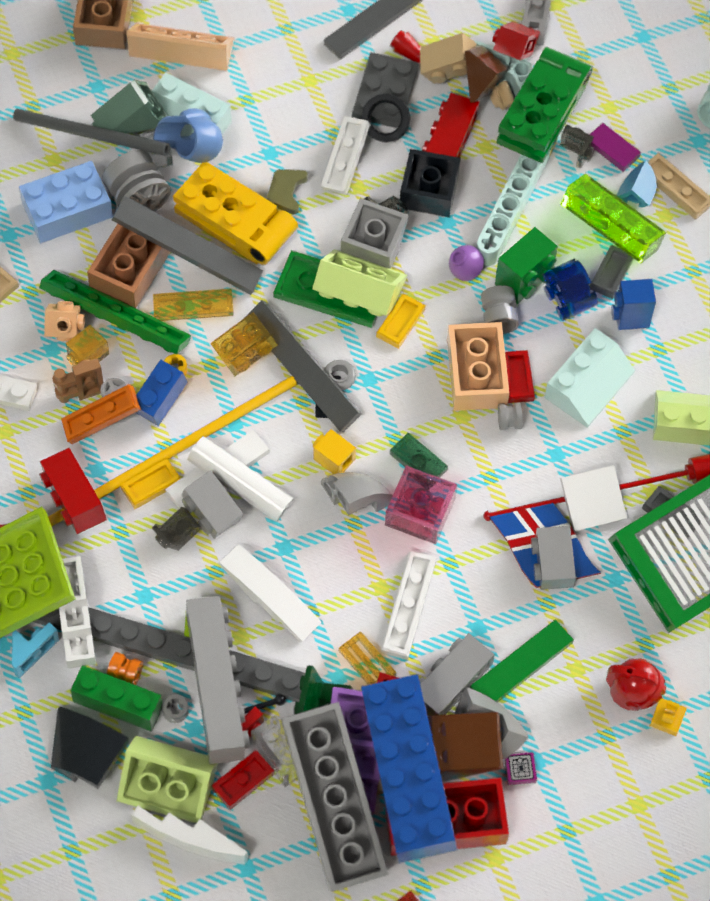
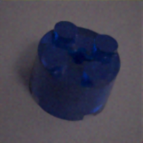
[542,258,598,321]

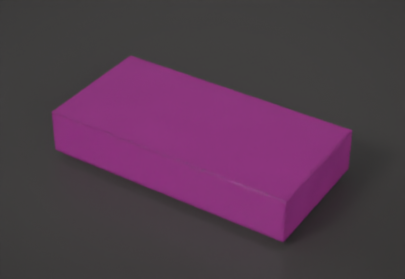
[585,123,641,172]

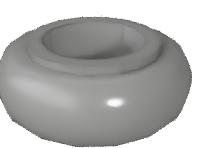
[324,360,356,390]

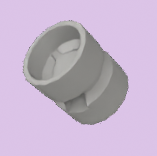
[481,286,519,334]

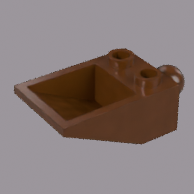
[428,712,503,782]

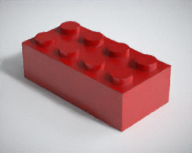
[384,778,509,856]

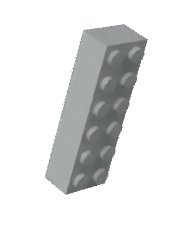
[280,702,388,892]

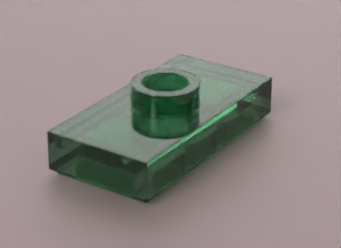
[389,433,448,488]

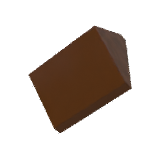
[465,45,509,102]

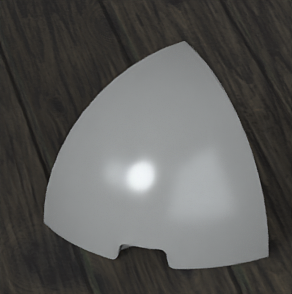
[321,472,395,516]
[455,687,528,760]

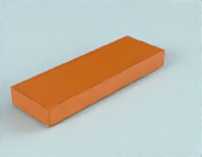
[61,384,141,444]

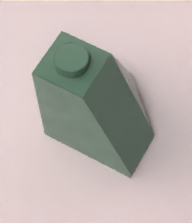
[91,80,168,134]

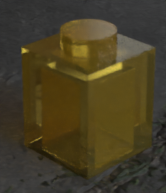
[66,325,109,366]

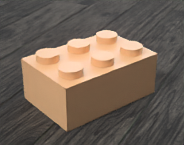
[447,322,509,411]

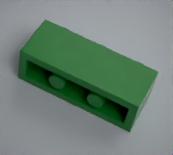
[70,665,163,732]

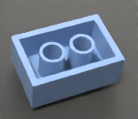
[19,161,113,243]

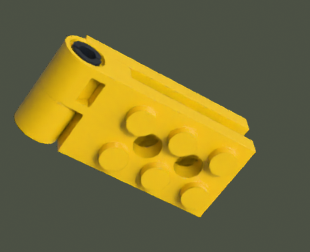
[173,162,298,265]

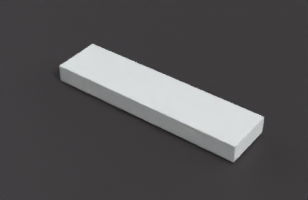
[165,430,270,513]
[381,550,437,660]

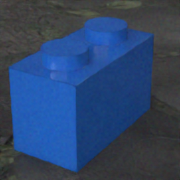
[611,279,656,330]
[136,359,188,426]

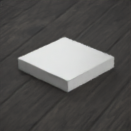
[560,465,627,531]

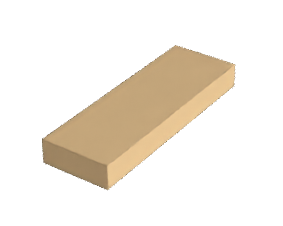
[648,153,710,220]

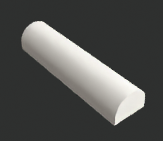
[187,436,293,522]

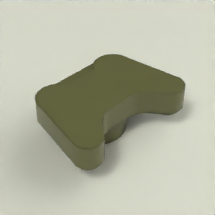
[267,169,308,214]

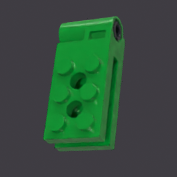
[496,46,593,164]

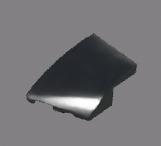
[51,707,129,789]

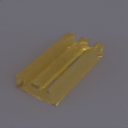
[339,631,396,685]

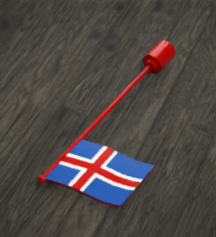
[483,454,710,588]

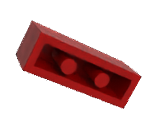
[422,92,479,158]
[39,448,107,534]

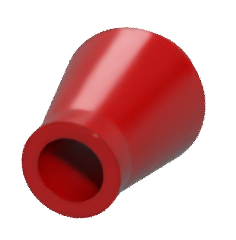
[390,30,421,65]

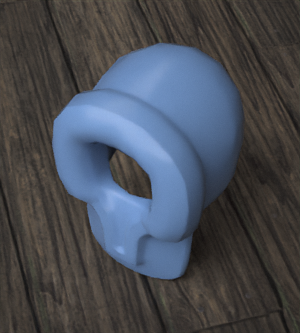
[153,108,223,163]

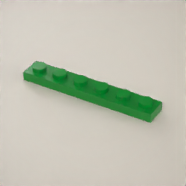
[39,270,191,354]

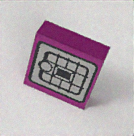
[504,752,537,785]

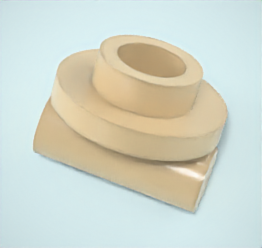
[490,81,514,110]

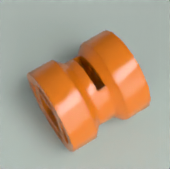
[107,652,143,685]

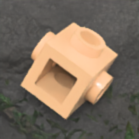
[44,301,85,341]

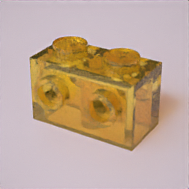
[210,312,278,376]

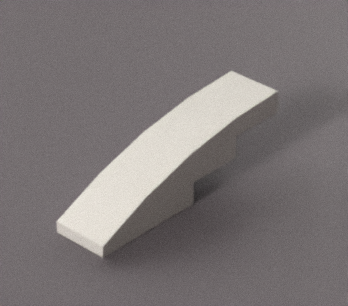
[218,544,321,642]
[59,556,96,669]
[131,806,248,865]

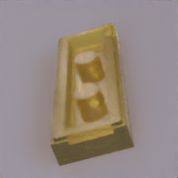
[153,289,234,321]

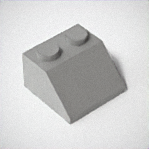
[341,198,409,269]

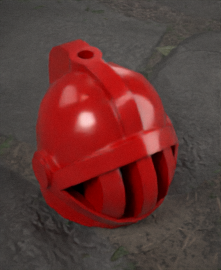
[606,658,666,711]

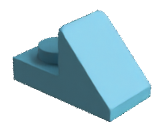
[12,623,59,678]

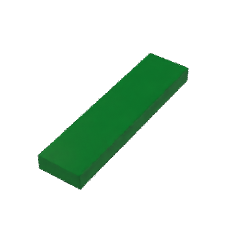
[470,620,574,703]

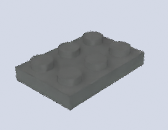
[352,52,419,128]

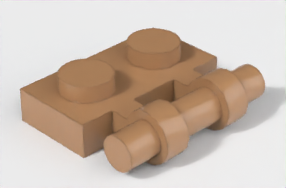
[52,358,104,403]

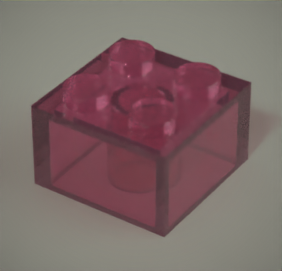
[385,466,458,544]

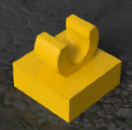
[650,698,687,736]

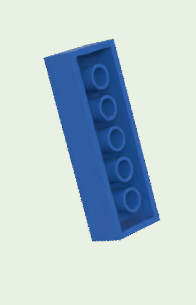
[361,674,457,863]

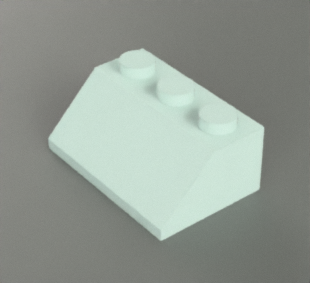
[151,72,231,136]
[545,328,635,428]

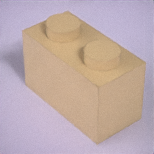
[420,33,476,84]

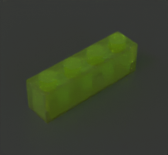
[561,173,666,263]

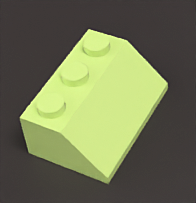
[312,249,407,316]
[653,390,710,446]
[116,736,217,823]

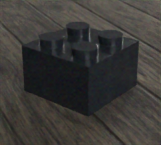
[399,149,461,218]

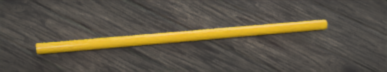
[48,376,297,527]

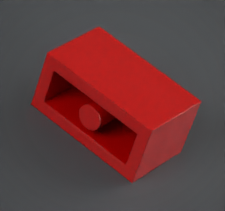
[492,21,540,61]

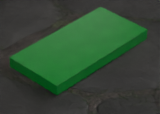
[273,250,377,328]

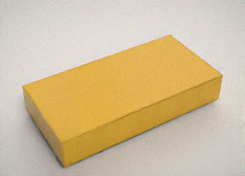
[376,294,426,349]
[120,459,181,509]

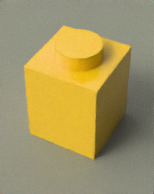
[313,429,356,474]

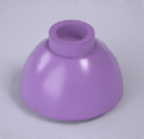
[449,245,484,281]

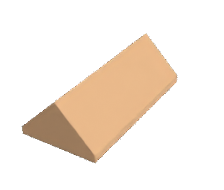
[127,23,234,71]

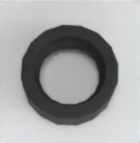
[361,93,411,143]

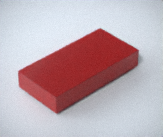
[505,350,535,403]

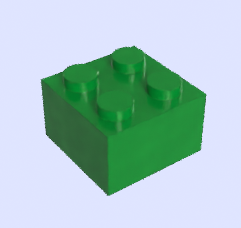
[495,227,558,304]

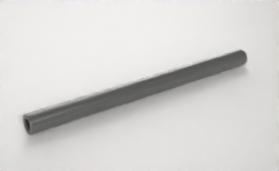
[13,109,170,156]

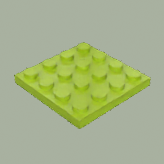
[0,506,75,638]

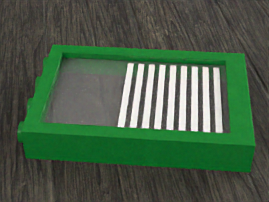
[608,475,710,633]

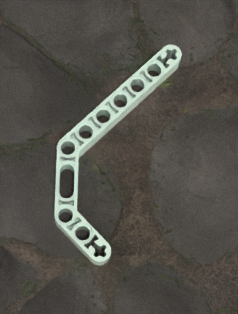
[474,41,559,266]

